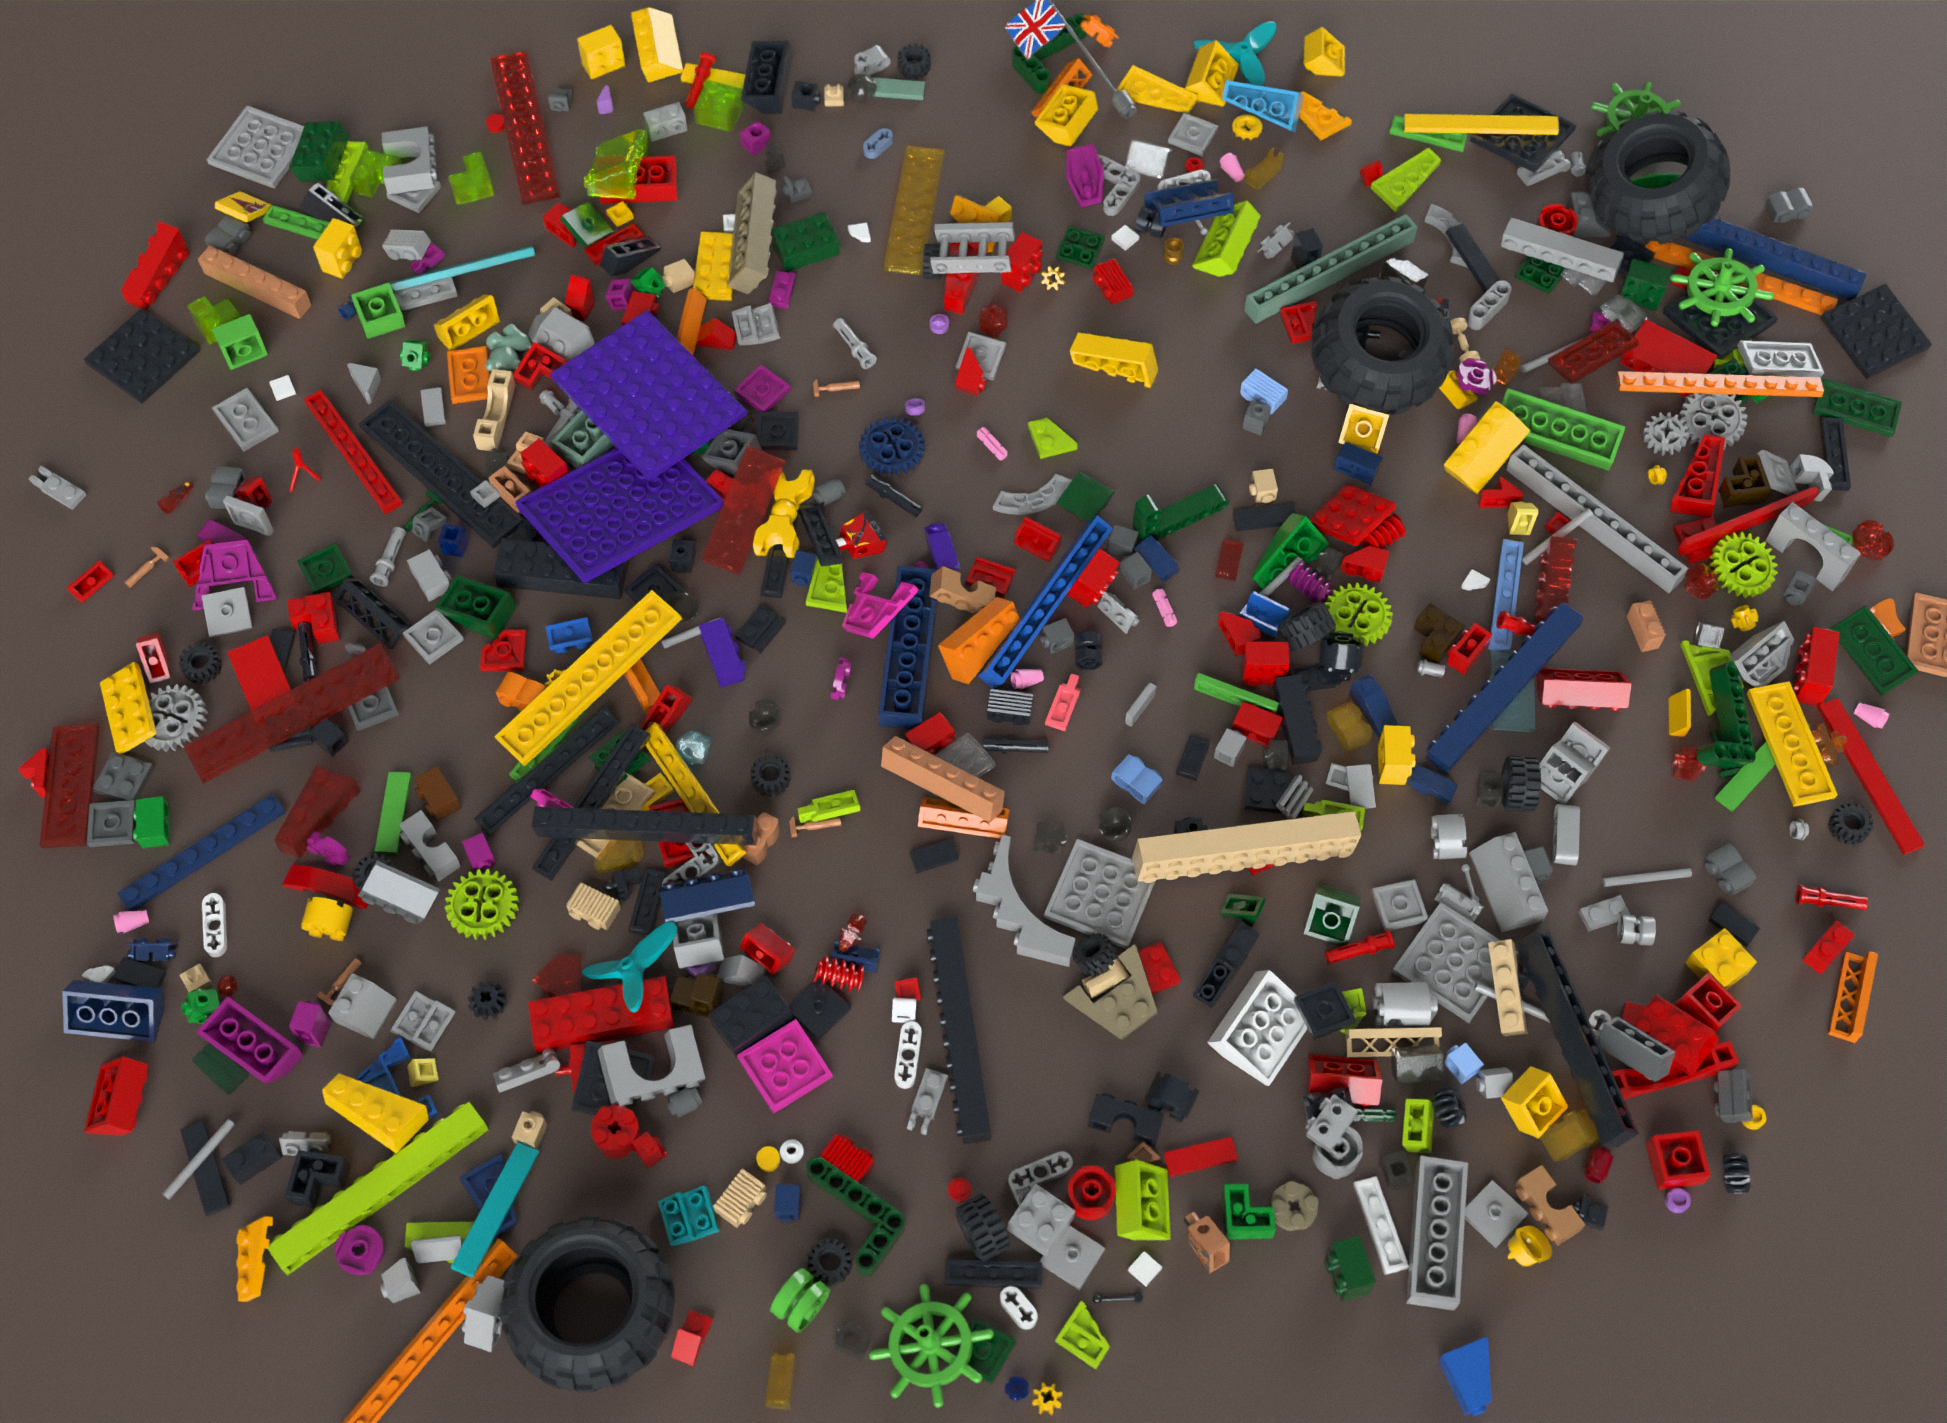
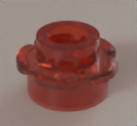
[217,975,238,997]

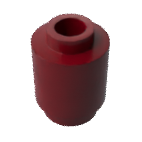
[1584,1146,1614,1184]

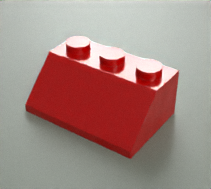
[1307,1054,1382,1106]
[84,1057,148,1136]

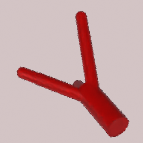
[289,448,321,492]

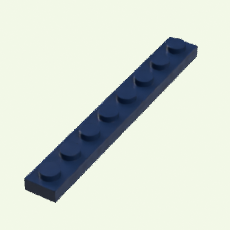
[117,794,286,911]

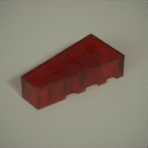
[1534,536,1577,626]
[274,766,361,858]

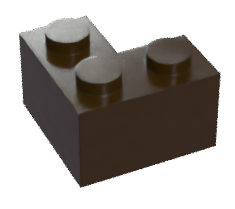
[1718,455,1771,507]
[1414,602,1465,664]
[670,973,723,1019]

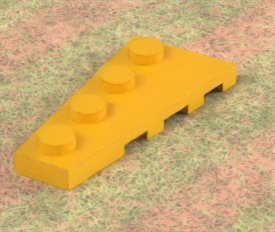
[1116,65,1198,114]

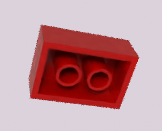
[1792,627,1839,707]
[1633,994,1719,1077]

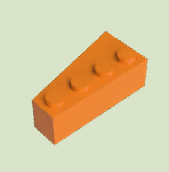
[938,597,1020,684]

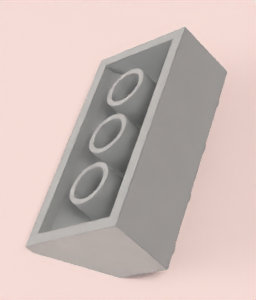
[1469,832,1548,932]

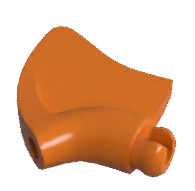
[1870,598,1906,639]

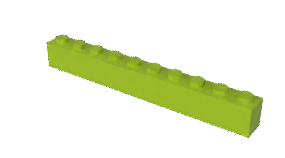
[268,1102,488,1275]

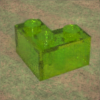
[349,149,402,197]
[448,152,494,205]
[187,296,241,345]

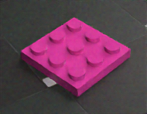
[737,1020,833,1114]

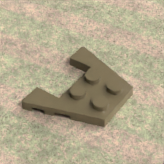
[1063,945,1158,1040]

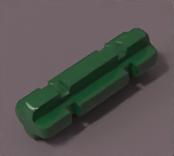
[1353,1107,1397,1122]

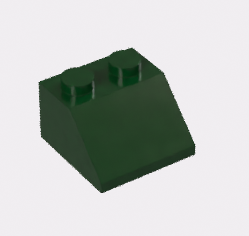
[1304,885,1361,946]

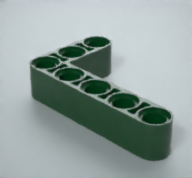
[1012,13,1088,94]
[1132,484,1230,542]
[1697,661,1756,768]
[806,1157,905,1276]

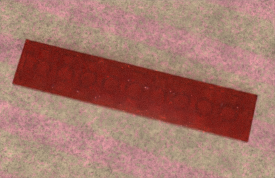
[490,51,560,205]
[184,644,400,784]

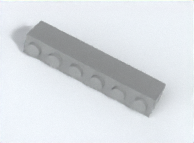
[1501,217,1624,282]

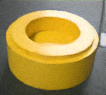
[1742,1105,1767,1130]
[756,1146,780,1172]

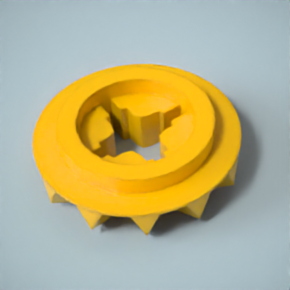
[1232,115,1262,141]

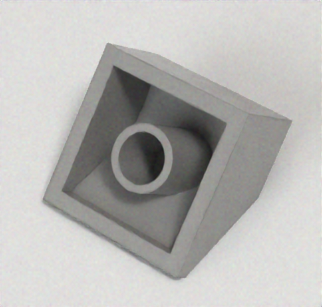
[328,973,397,1040]

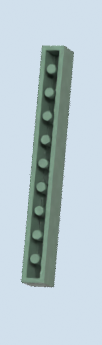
[1244,214,1418,324]

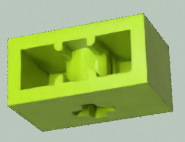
[1402,1099,1434,1153]

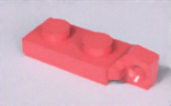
[1045,674,1081,731]

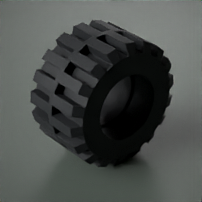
[1277,602,1336,651]
[1500,756,1541,812]
[955,1193,1010,1262]

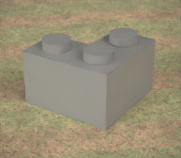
[462,1275,504,1352]

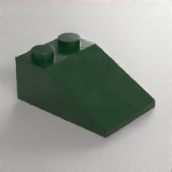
[435,575,516,640]

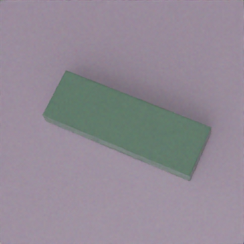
[867,77,925,100]

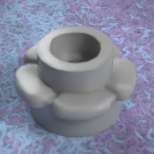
[1789,819,1809,840]

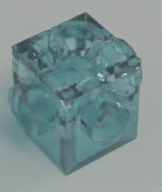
[676,731,711,764]

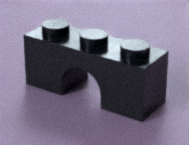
[1088,1094,1164,1147]

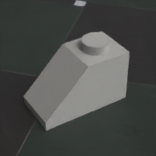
[380,1258,421,1303]

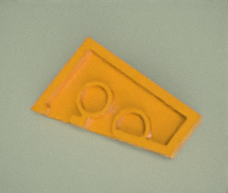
[1299,91,1352,140]
[950,195,1003,252]
[237,1216,273,1302]

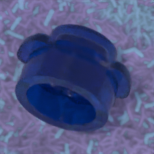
[1005,1376,1029,1401]

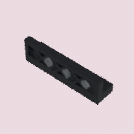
[334,578,412,649]

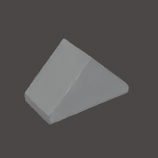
[347,363,381,404]
[717,955,766,987]

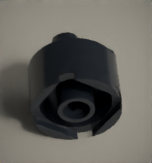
[1319,632,1364,673]
[1145,1072,1199,1123]

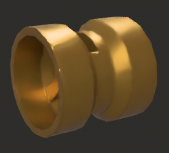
[1163,237,1184,265]

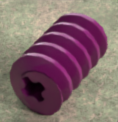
[1287,561,1333,603]

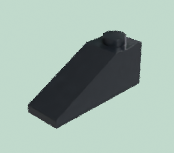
[300,183,365,229]
[600,236,661,277]

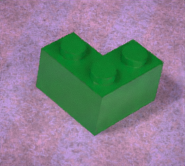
[1222,1184,1276,1239]

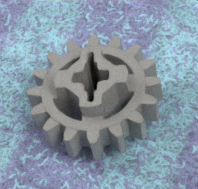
[1643,412,1689,456]

